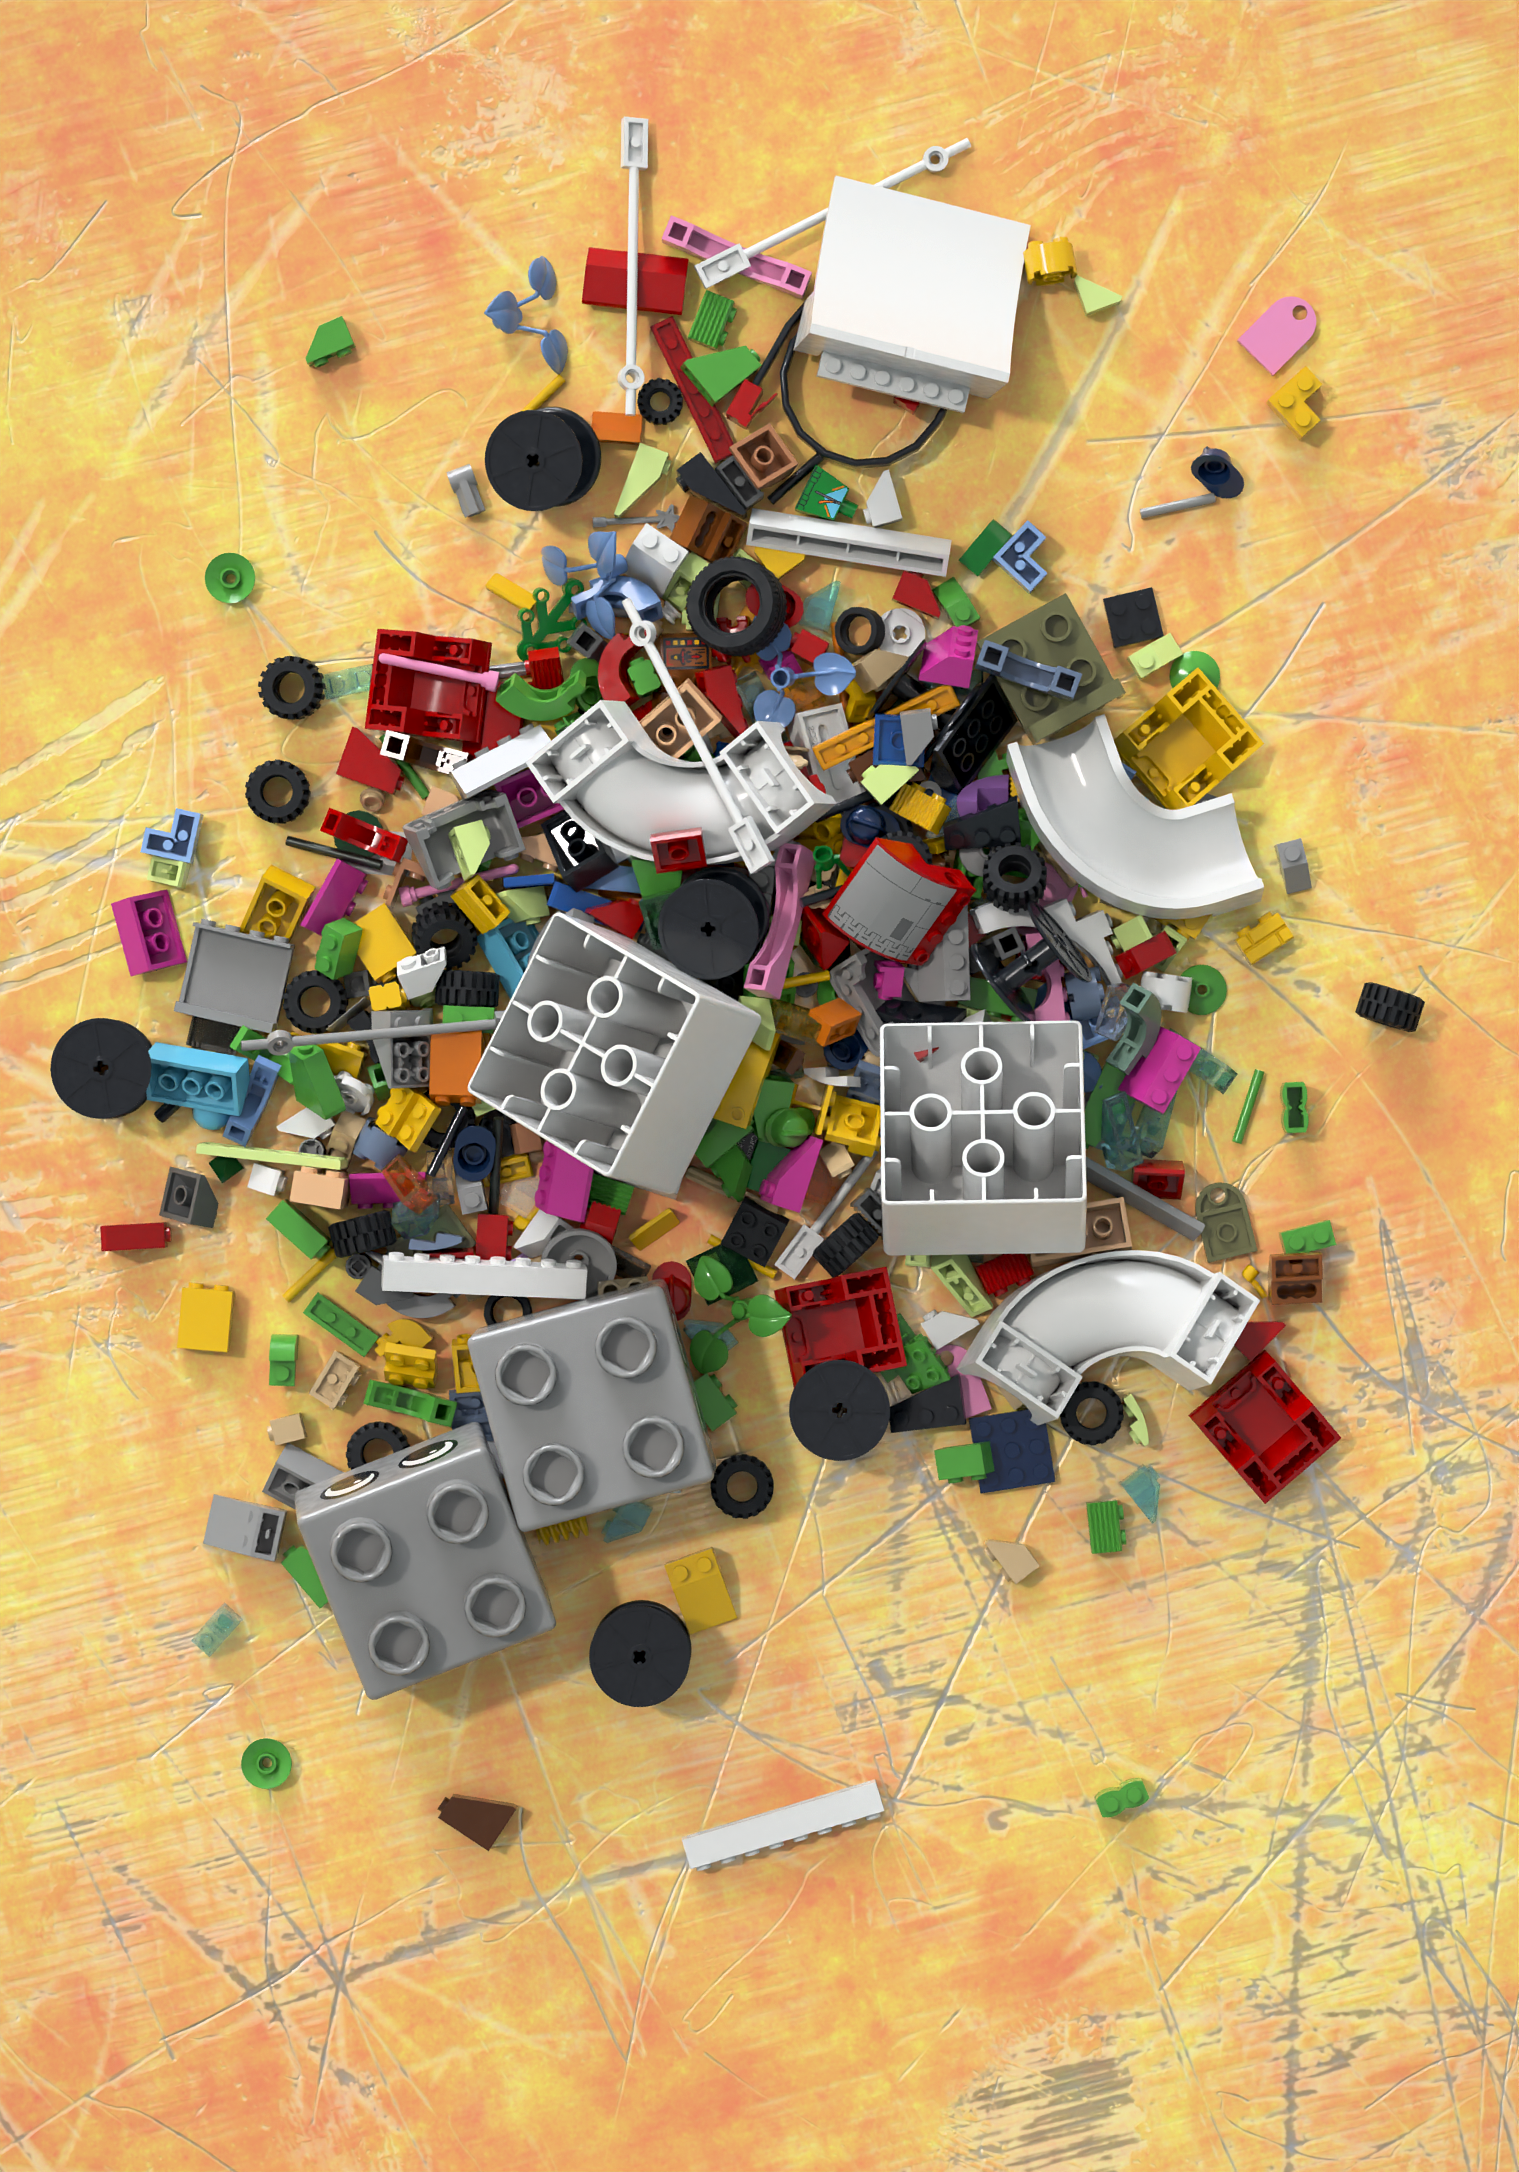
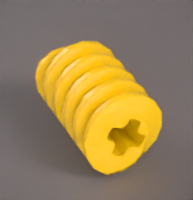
[536,1516,589,1546]

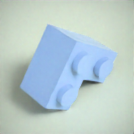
[992,520,1047,594]
[140,808,204,864]

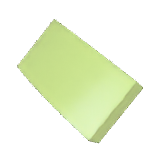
[1122,1393,1149,1446]

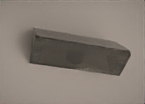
[611,1245,651,1279]

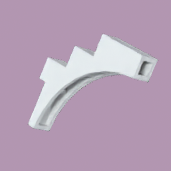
[969,898,1123,988]

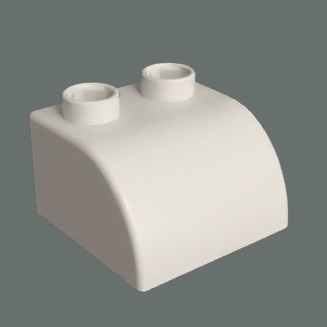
[880,1021,1087,1256]

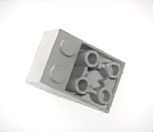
[371,1010,431,1088]
[203,1494,288,1562]

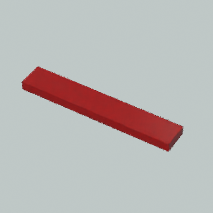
[650,316,734,464]

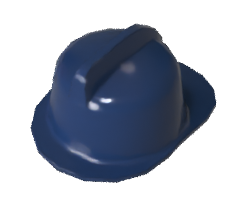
[1191,446,1244,498]
[840,805,900,848]
[823,1028,869,1070]
[453,1126,496,1181]

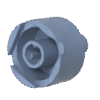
[1064,966,1108,1021]
[353,1117,408,1173]

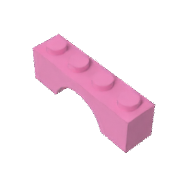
[1021,933,1070,1021]

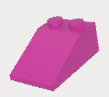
[759,1135,823,1213]

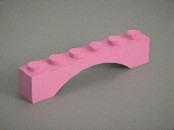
[662,215,812,299]
[744,843,815,999]

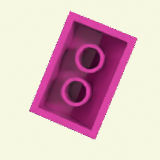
[919,625,978,688]
[494,768,564,829]
[301,859,369,936]
[111,889,187,977]
[1118,1026,1201,1115]
[535,1141,594,1222]
[349,1172,429,1209]

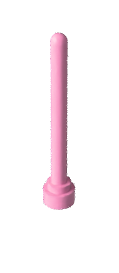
[379,653,500,692]
[398,864,519,907]

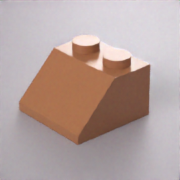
[729,423,798,490]

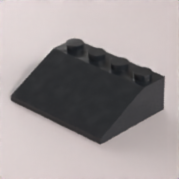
[930,674,1018,795]

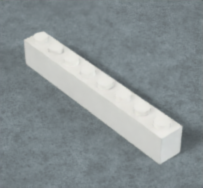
[746,508,952,577]
[381,1252,587,1299]
[682,1779,884,1871]

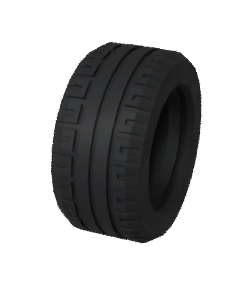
[686,556,787,657]

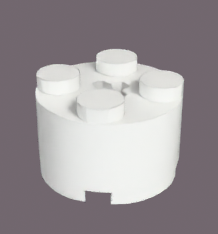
[1141,971,1192,1013]

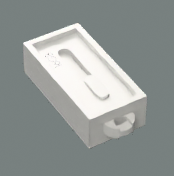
[787,703,865,816]

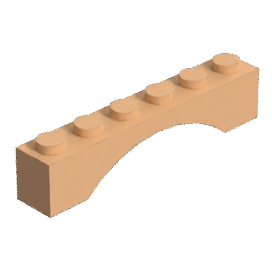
[422,786,558,872]

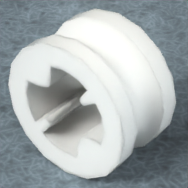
[662,601,682,625]

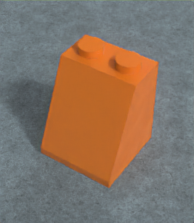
[429,1030,485,1107]

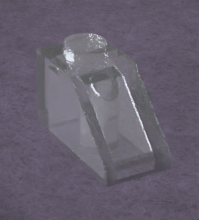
[1094,983,1131,1041]
[427,1149,455,1206]
[499,1175,540,1218]

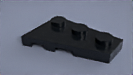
[943,795,1021,851]
[875,999,967,1024]
[889,1373,967,1433]

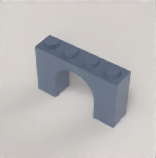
[975,640,1082,702]

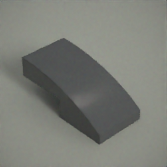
[343,970,399,999]

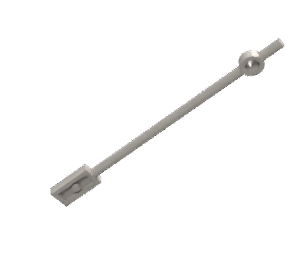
[241,1010,505,1055]

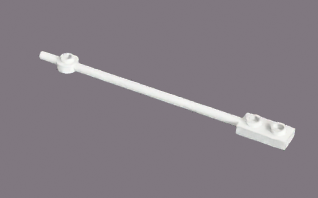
[617,116,648,416]
[694,138,971,289]
[622,598,774,874]
[774,1132,881,1280]

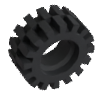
[637,378,683,425]

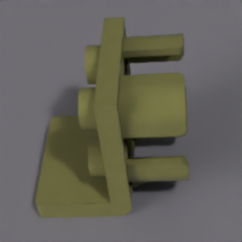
[977,593,1126,745]

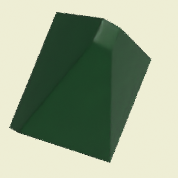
[209,1156,244,1183]

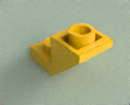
[845,663,876,722]

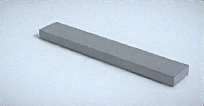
[1086,1157,1205,1241]

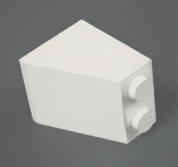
[624,523,689,598]

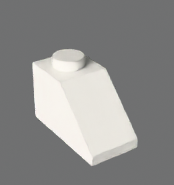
[863,469,902,528]
[277,1107,336,1140]
[920,1309,979,1350]

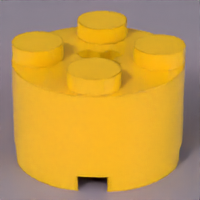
[1023,237,1078,286]

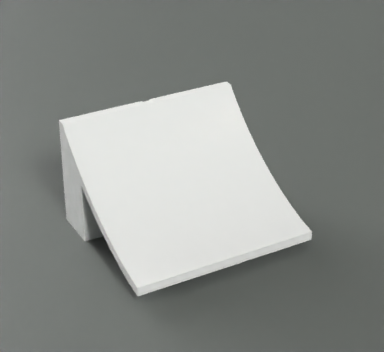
[794,176,1031,413]

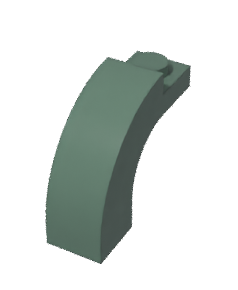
[1106,982,1162,1075]

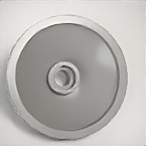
[541,1229,617,1300]

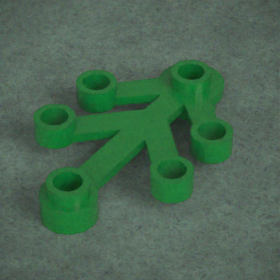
[516,578,587,662]

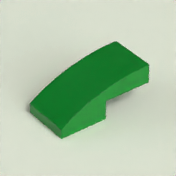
[959,519,1012,576]

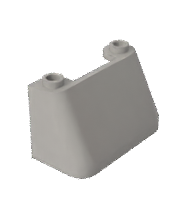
[402,789,526,890]
[830,949,916,1057]

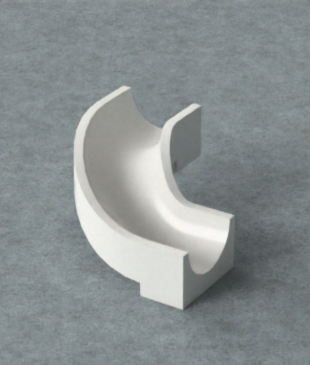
[525,700,837,865]
[1006,714,1264,920]
[956,1250,1260,1425]

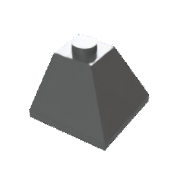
[159,1167,219,1228]

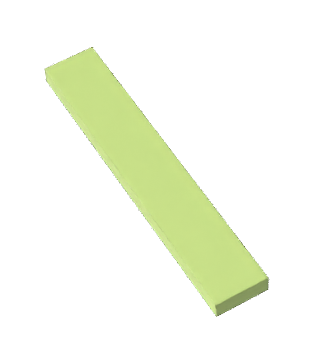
[196,1142,349,1170]

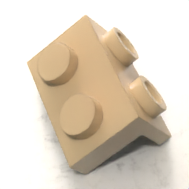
[309,1350,362,1410]

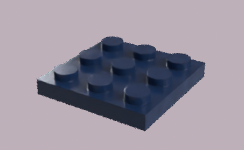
[969,1409,1055,1493]

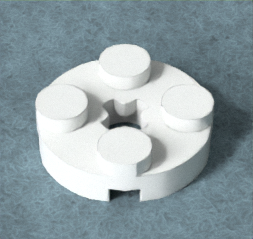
[879,608,925,657]
[334,1071,375,1116]

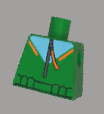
[795,465,858,521]

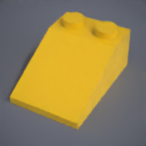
[240,865,316,943]
[664,1547,738,1635]

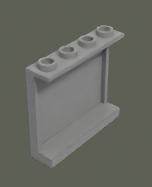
[174,919,295,1033]

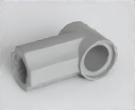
[446,464,485,518]

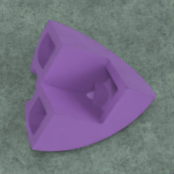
[957,775,1009,817]

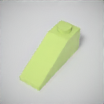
[614,443,672,518]
[931,1255,993,1318]

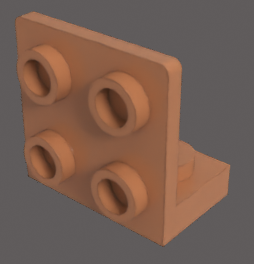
[383,857,426,908]

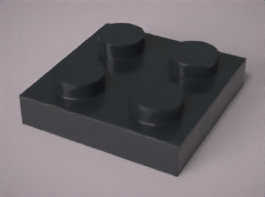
[1103,587,1164,648]

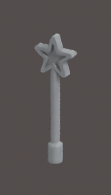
[592,504,680,532]

